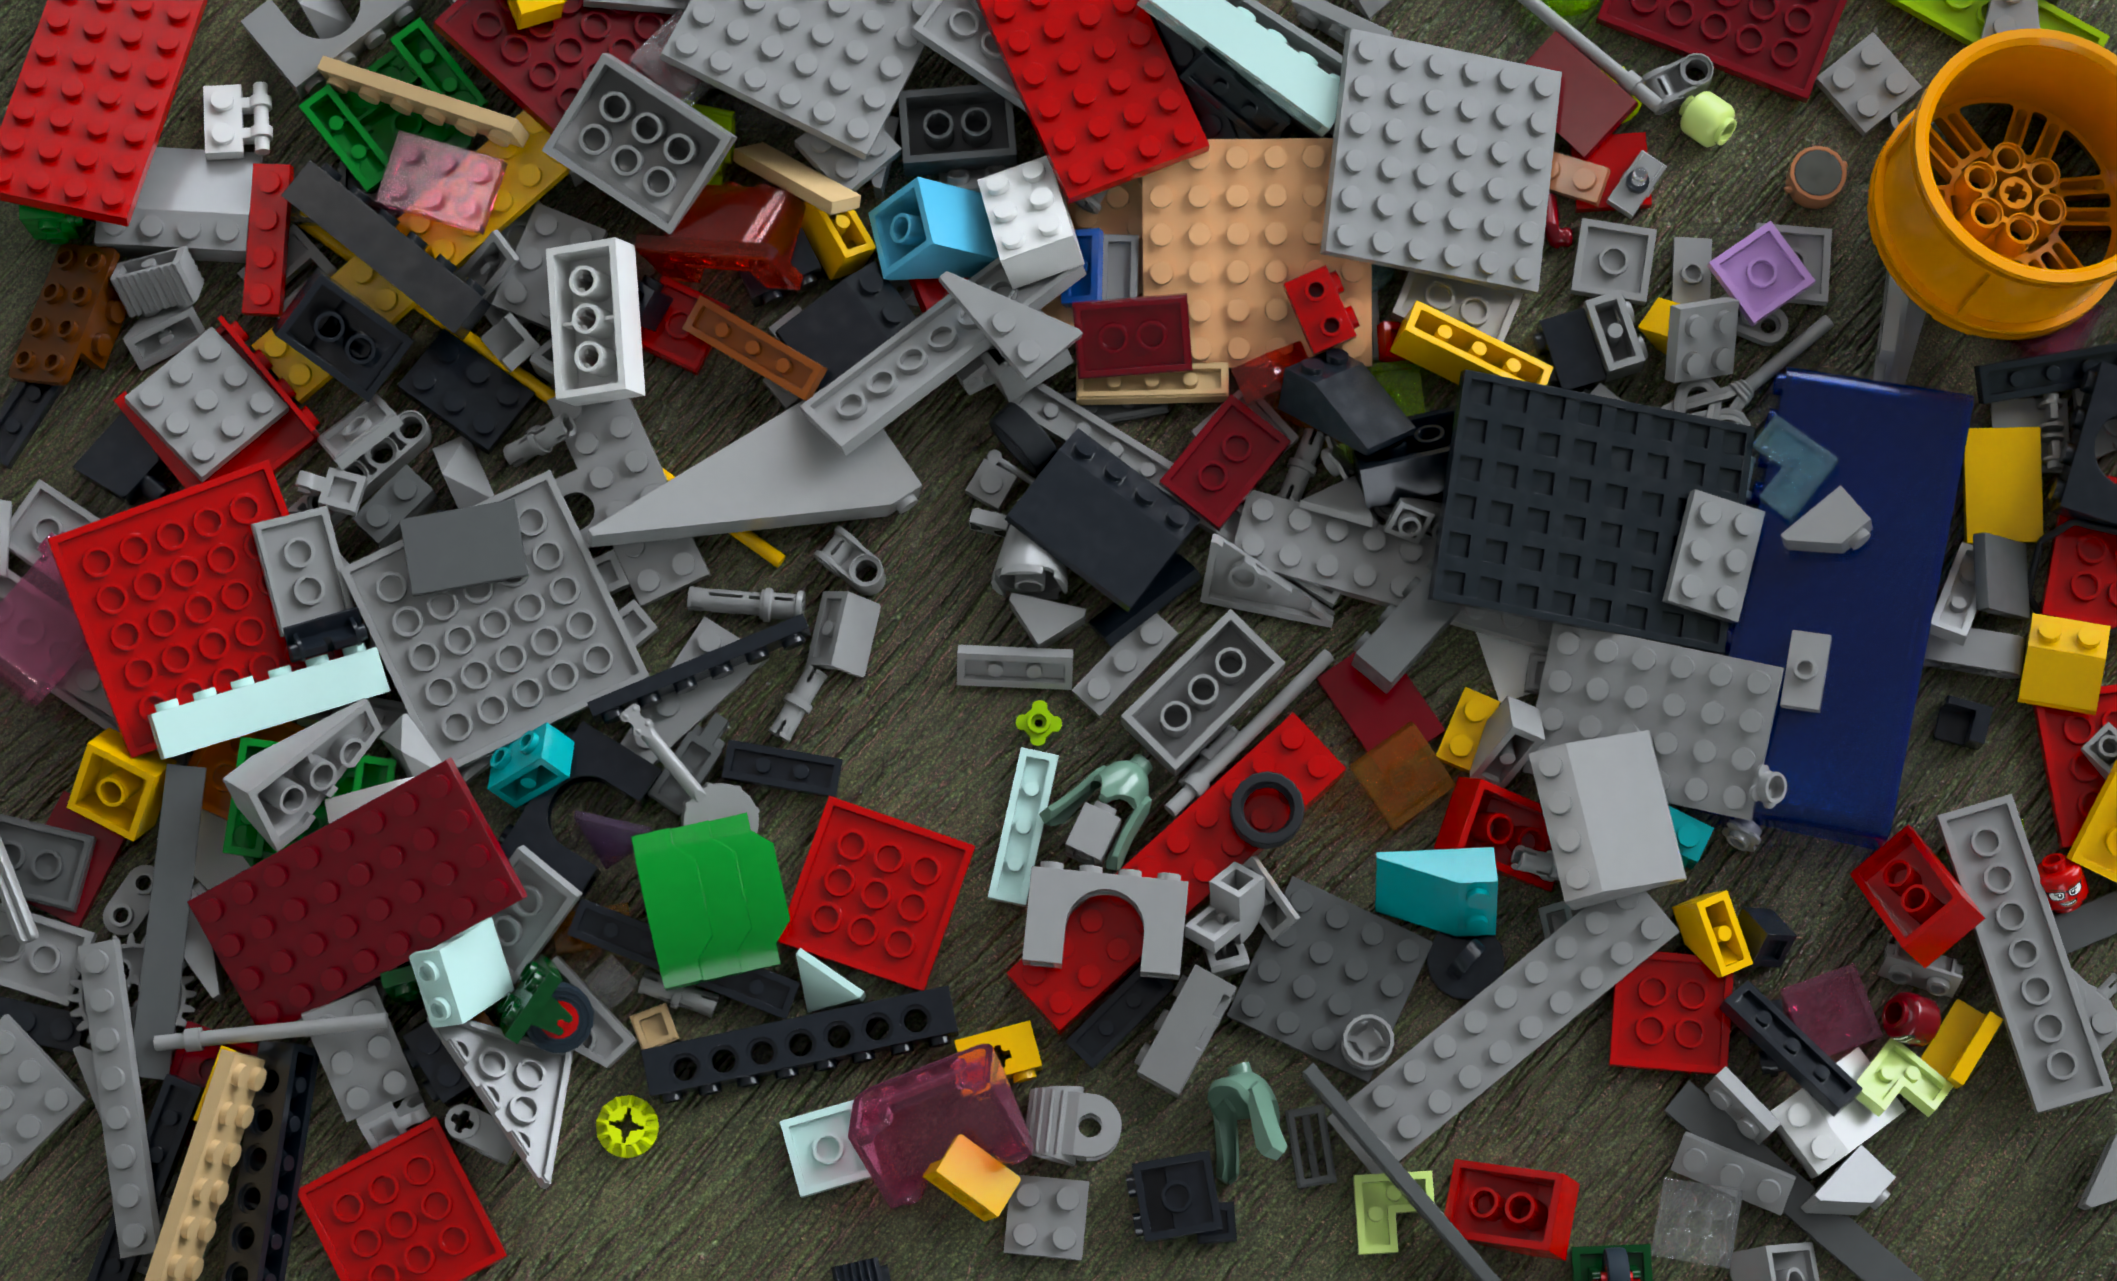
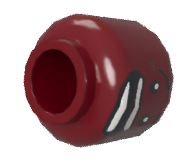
[1882,992,1941,1047]

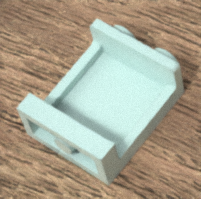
[409,917,515,1028]

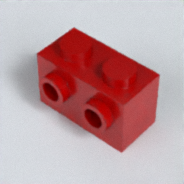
[1283,265,1360,356]

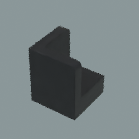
[1933,695,1993,751]
[1737,907,1797,968]

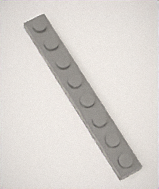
[77,939,161,1258]

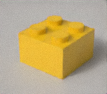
[67,727,177,842]

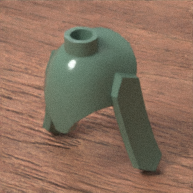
[1039,754,1153,871]
[1207,1062,1288,1185]

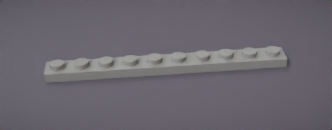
[1012,383,1341,608]

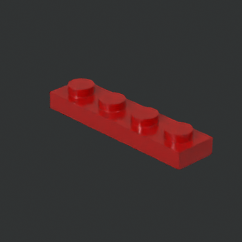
[242,163,294,317]

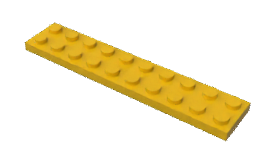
[251,110,570,404]

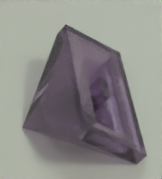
[574,810,653,869]

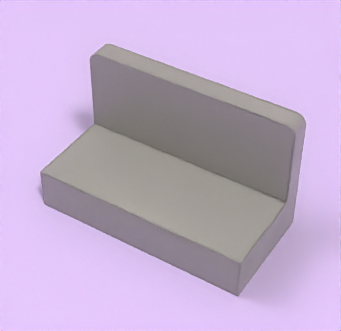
[806,591,881,677]

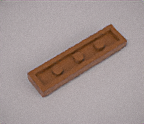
[682,295,828,401]

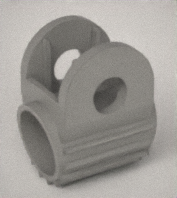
[1023,1086,1122,1166]

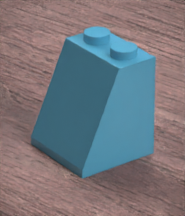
[868,177,999,280]

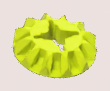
[596,1095,659,1158]

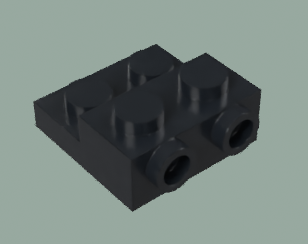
[1125,1150,1223,1244]

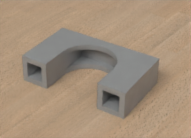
[241,0,419,99]
[1022,861,1189,980]

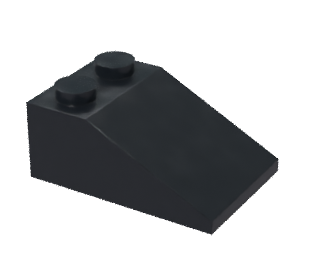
[775,261,916,391]
[272,268,414,402]
[1278,348,1416,455]

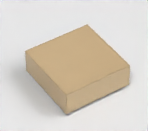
[629,1003,680,1050]

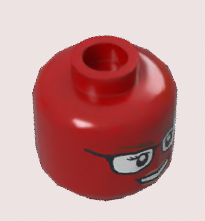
[2037,853,2089,913]

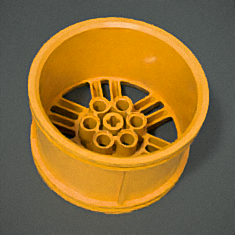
[1867,28,2117,340]

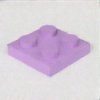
[1707,221,1816,326]

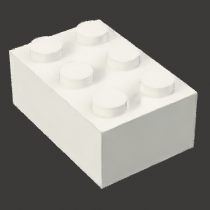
[977,156,1085,289]

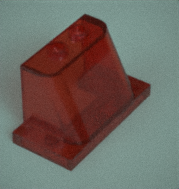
[635,182,806,290]

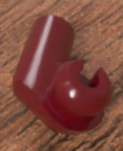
[1545,194,1573,249]

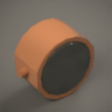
[1784,146,1848,209]

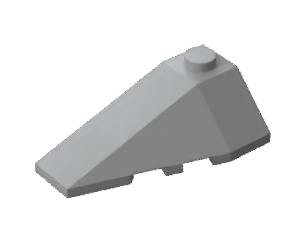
[223,698,383,852]

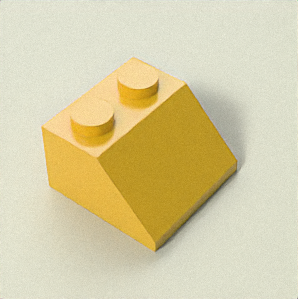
[2017,613,2111,715]

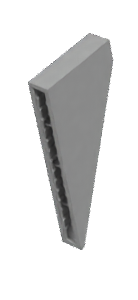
[587,387,922,547]

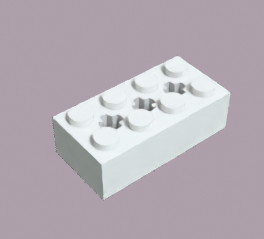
[546,237,646,406]

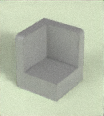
[481,312,541,373]

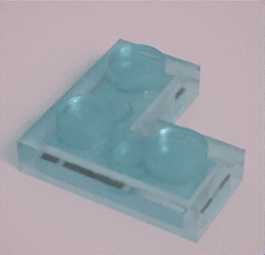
[1752,414,1839,522]

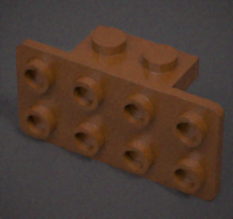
[8,244,127,386]

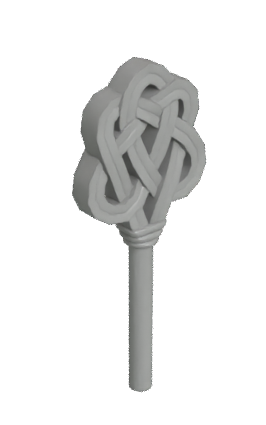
[1661,315,1834,426]

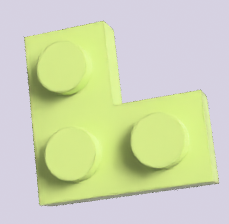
[1856,1038,1954,1118]
[1353,1171,1435,1255]

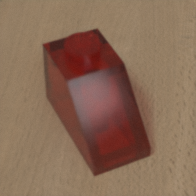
[1231,340,1308,407]

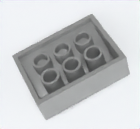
[542,53,738,235]
[94,147,263,263]
[1528,730,1687,910]

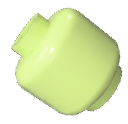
[1679,91,1737,147]

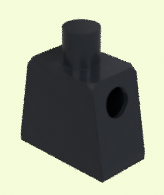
[73,413,171,506]

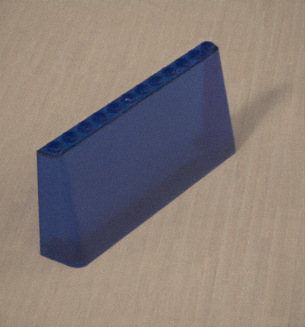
[1695,366,1974,850]

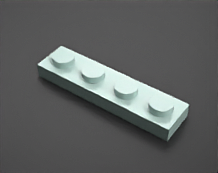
[988,747,1059,907]

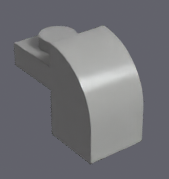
[1185,862,1265,953]

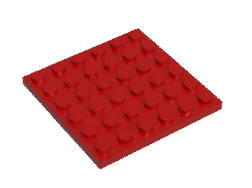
[46,459,344,758]

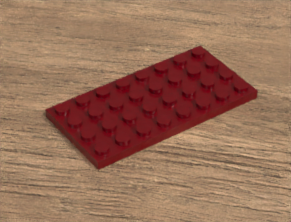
[187,757,528,1025]

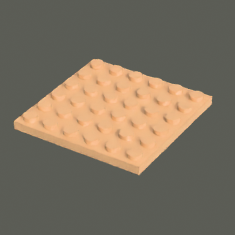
[1142,138,1372,368]

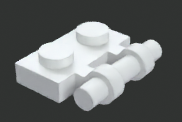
[203,82,273,160]

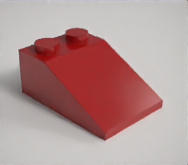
[1434,777,1555,892]
[1849,824,1986,968]
[1444,1159,1580,1261]

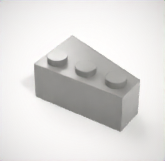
[1134,964,1237,1098]

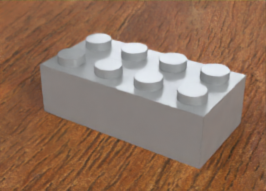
[1120,609,1285,778]

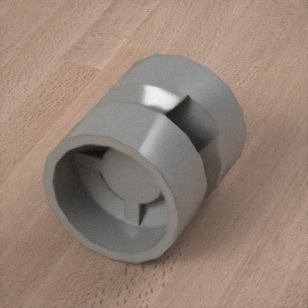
[1341,1014,1394,1071]

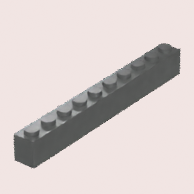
[1351,383,1621,694]

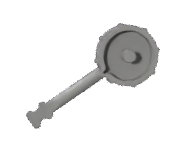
[619,703,760,833]

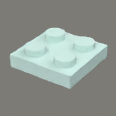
[780,1100,877,1198]

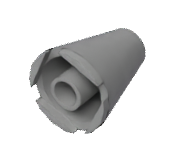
[991,498,1068,601]

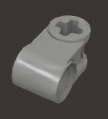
[1641,53,1714,115]
[813,525,886,596]
[445,1104,514,1165]

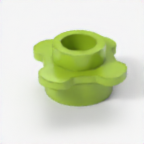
[1016,700,1062,746]

